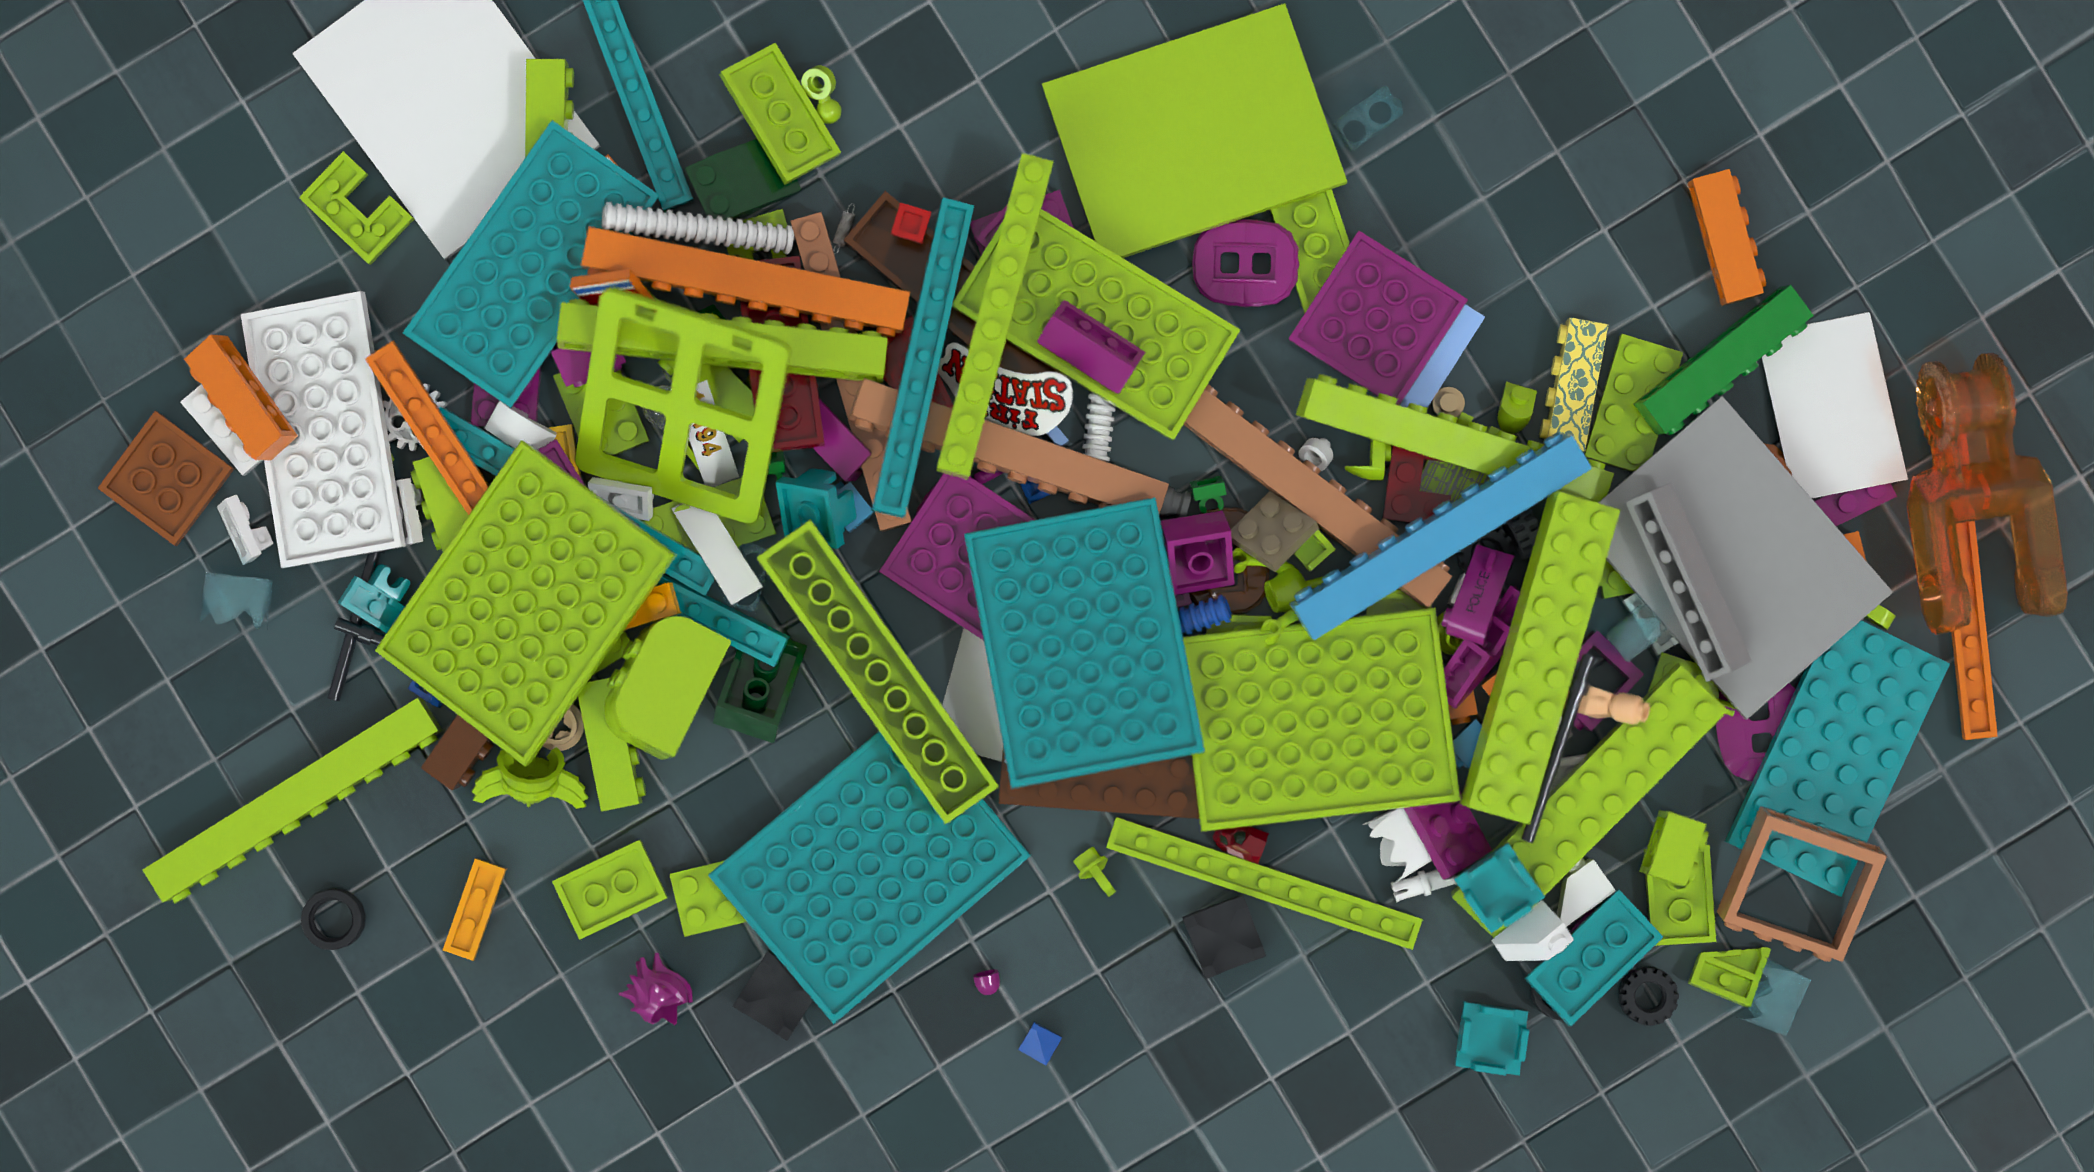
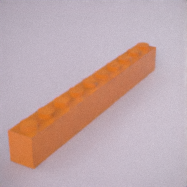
[581,227,910,337]

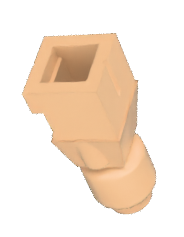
[1563,686,1650,725]

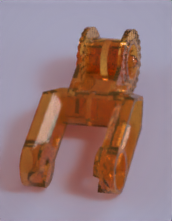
[1906,352,2067,635]

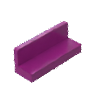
[1037,300,1146,394]
[812,399,872,481]

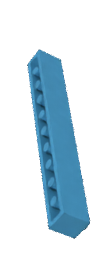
[1290,432,1592,640]

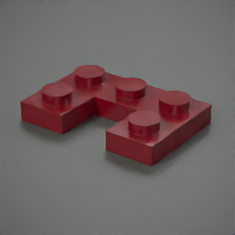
[1382,446,1452,523]

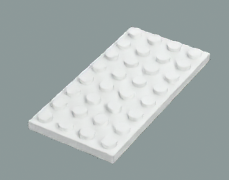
[241,291,406,568]

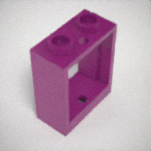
[1573,630,1644,731]

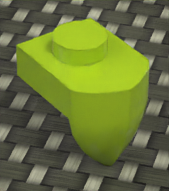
[1497,382,1537,435]
[1345,439,1391,480]

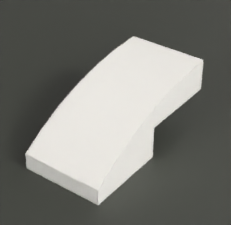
[484,400,557,450]

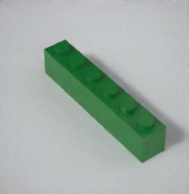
[1634,285,1814,435]

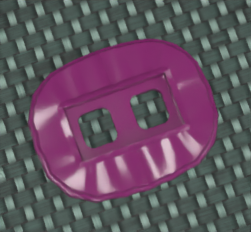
[1192,219,1299,307]
[1716,683,1796,781]

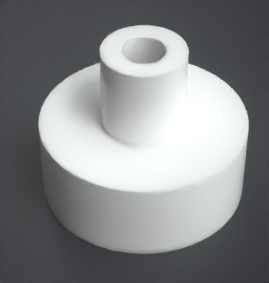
[1299,438,1333,471]

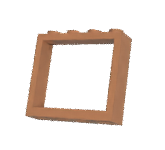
[1717,806,1887,962]

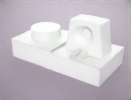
[588,477,654,521]
[395,478,424,546]
[217,495,273,565]

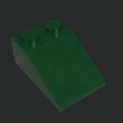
[685,139,802,222]
[713,639,807,743]

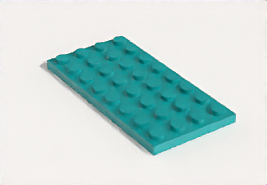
[403,120,659,408]
[1724,620,1950,897]

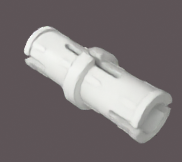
[1390,870,1457,903]

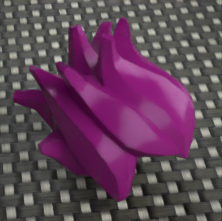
[619,953,693,1025]

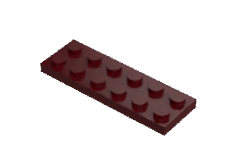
[740,256,825,452]

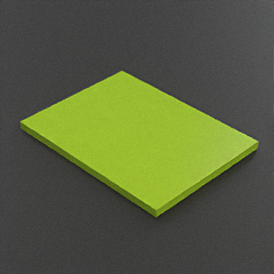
[1042,3,1347,258]
[375,440,677,766]
[1183,608,1461,832]

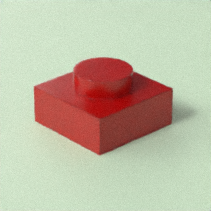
[891,202,932,244]

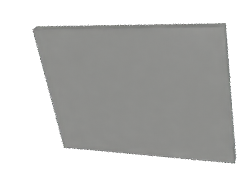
[1598,396,1893,719]

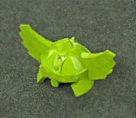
[472,747,588,809]

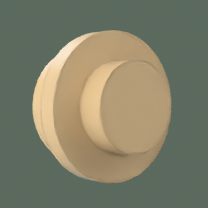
[1432,387,1465,417]

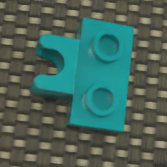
[338,564,410,634]

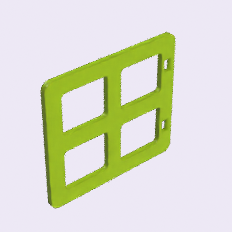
[575,287,791,523]

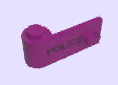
[1442,545,1514,645]

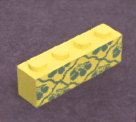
[1539,317,1608,452]

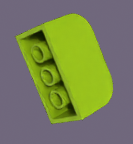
[604,616,732,760]

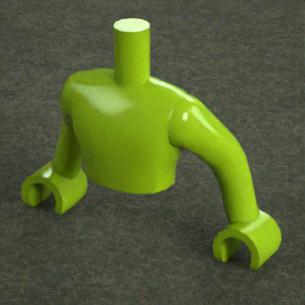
[1233,548,1324,645]

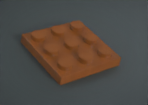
[98,411,235,546]

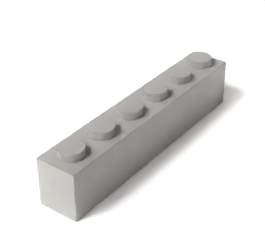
[1626,483,1752,682]

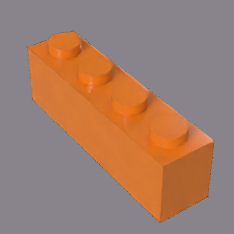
[1687,169,1766,306]
[184,335,298,460]

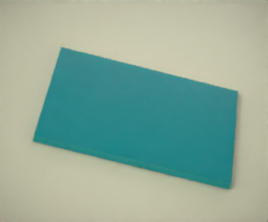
[964,497,1205,789]
[708,731,1031,1024]

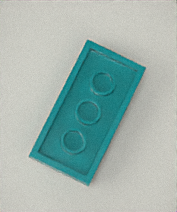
[1524,889,1663,1026]

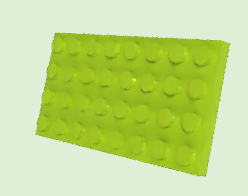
[952,209,1240,441]

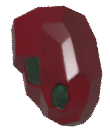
[1213,826,1269,864]

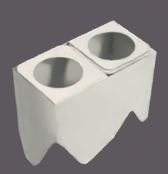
[1363,808,1432,883]

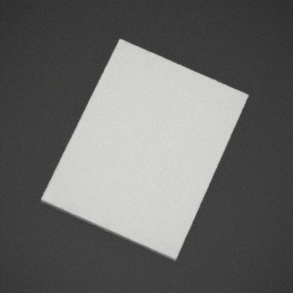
[292,0,600,260]

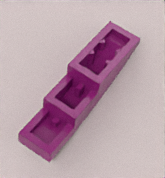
[1444,585,1521,709]

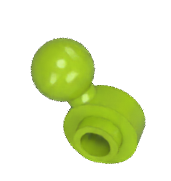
[801,65,842,124]

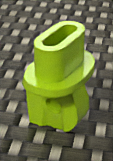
[1073,847,1116,897]

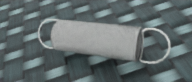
[833,203,855,254]

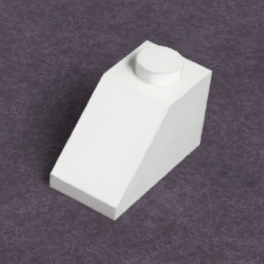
[1556,858,1616,926]
[1491,900,1574,961]

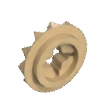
[543,704,584,751]

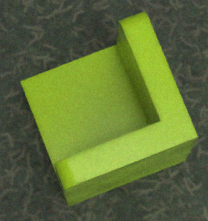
[1294,530,1336,572]

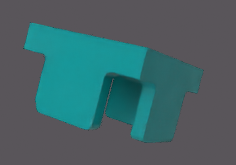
[775,468,857,549]
[1454,842,1545,933]
[1454,1001,1529,1076]

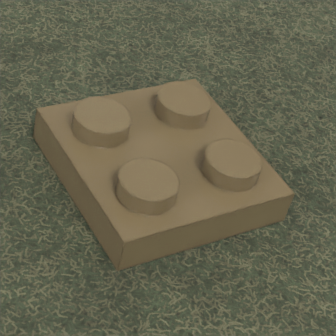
[1231,491,1319,572]

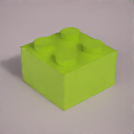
[1639,810,1708,886]

